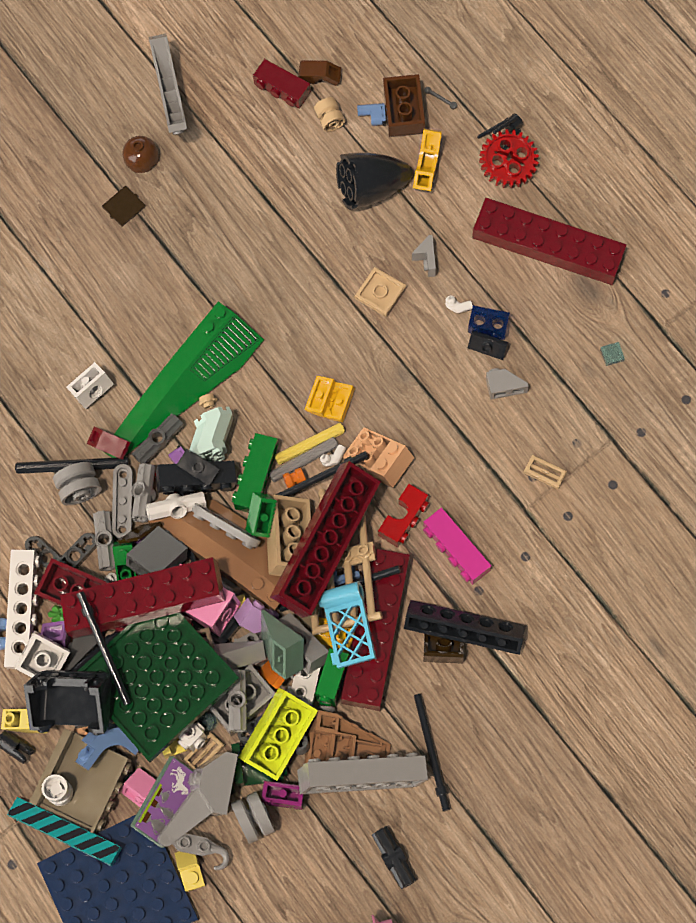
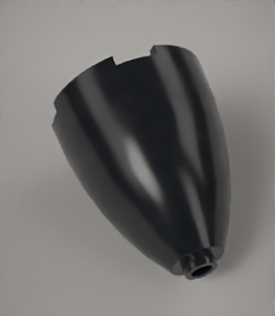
[336,153,413,210]

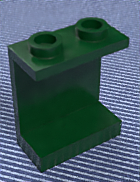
[231,743,288,787]

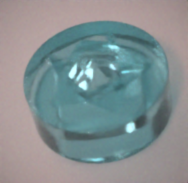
[196,712,216,732]

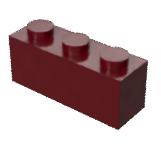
[253,58,311,109]

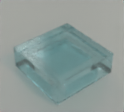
[600,342,625,366]

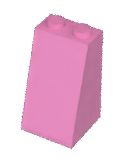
[180,564,241,637]

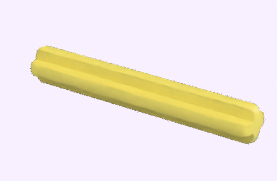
[274,423,345,465]

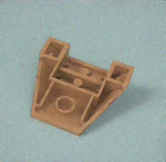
[304,710,391,794]

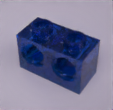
[468,305,510,340]

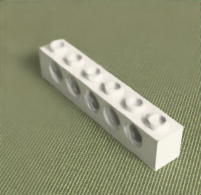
[4,550,40,669]

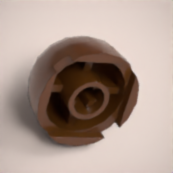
[122,136,159,173]

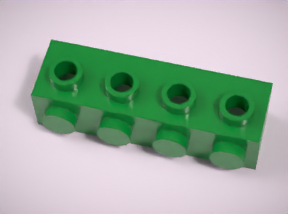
[232,433,279,513]

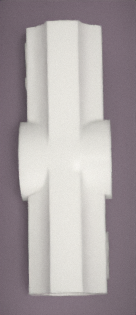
[146,492,206,521]

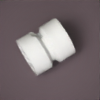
[42,774,73,806]

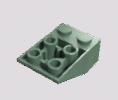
[261,609,304,680]

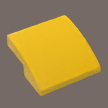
[304,376,355,423]

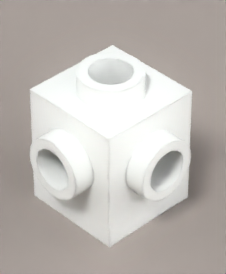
[178,722,207,752]

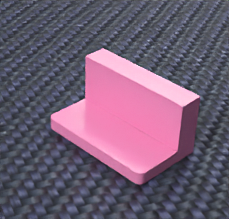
[121,768,156,807]

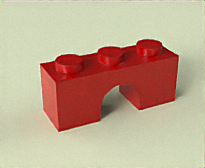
[378,484,430,548]

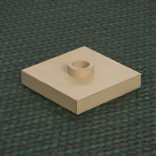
[354,267,406,317]

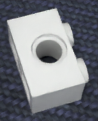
[67,362,114,409]

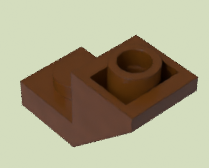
[298,60,341,86]

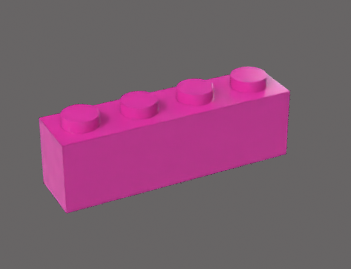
[423,507,491,585]

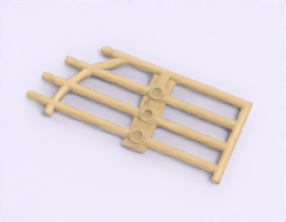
[311,465,383,635]

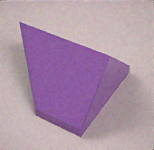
[41,621,71,660]

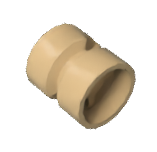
[314,97,345,132]

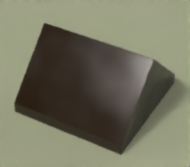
[423,634,464,664]

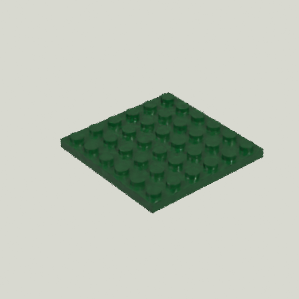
[78,612,241,762]

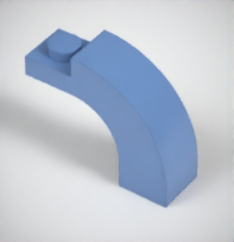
[75,723,139,770]

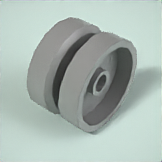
[53,462,102,505]
[230,791,275,844]

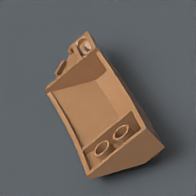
[148,500,281,611]

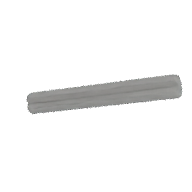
[269,437,338,482]

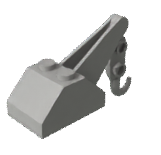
[157,752,238,870]

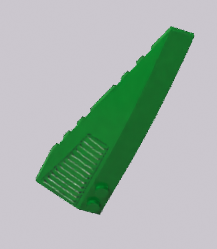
[104,301,264,458]

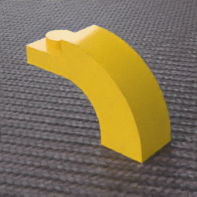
[413,129,442,191]

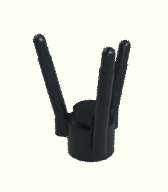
[477,113,523,150]

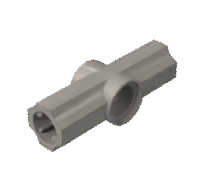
[131,463,156,523]
[93,511,115,571]
[228,669,247,733]

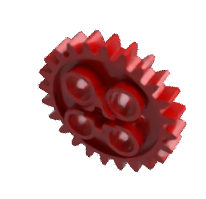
[479,129,539,188]

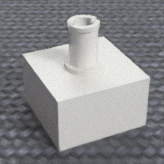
[15,631,70,677]

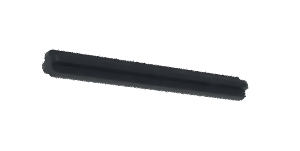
[15,457,129,474]

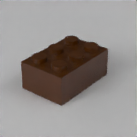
[383,74,425,137]

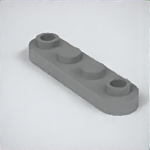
[112,464,133,539]
[191,503,261,549]

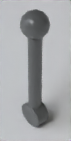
[424,87,457,110]

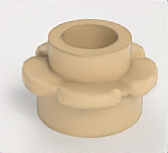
[199,393,217,409]

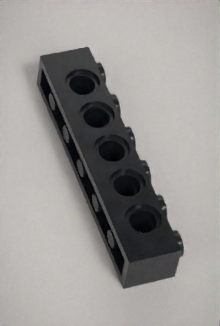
[404,600,526,655]

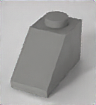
[486,368,528,400]

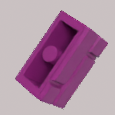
[261,781,305,810]

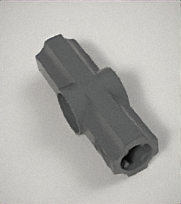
[132,413,184,464]

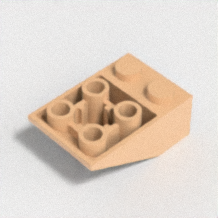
[343,427,414,488]

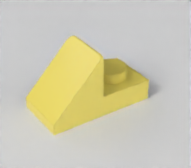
[175,851,205,892]

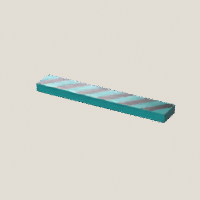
[7,797,122,866]

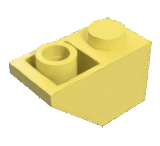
[1,709,48,733]

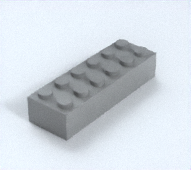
[297,753,428,795]

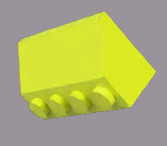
[238,688,318,781]

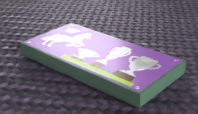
[130,756,193,848]

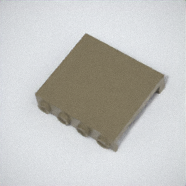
[29,728,132,834]

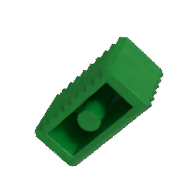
[245,492,277,538]

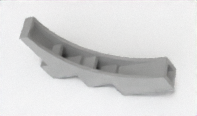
[149,33,187,134]

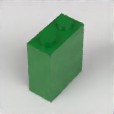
[315,648,349,707]

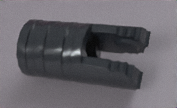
[0,730,34,764]

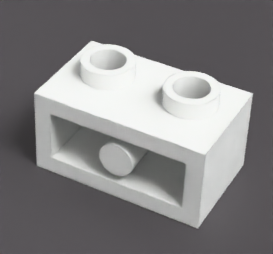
[287,667,321,707]

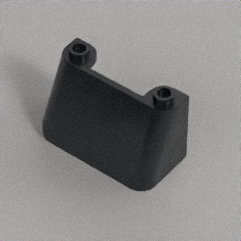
[23,670,112,735]

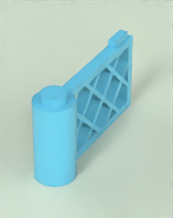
[318,581,376,669]

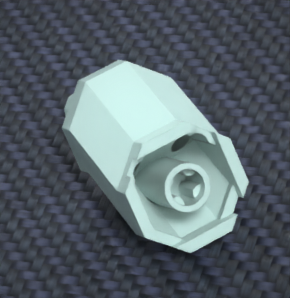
[189,407,233,462]

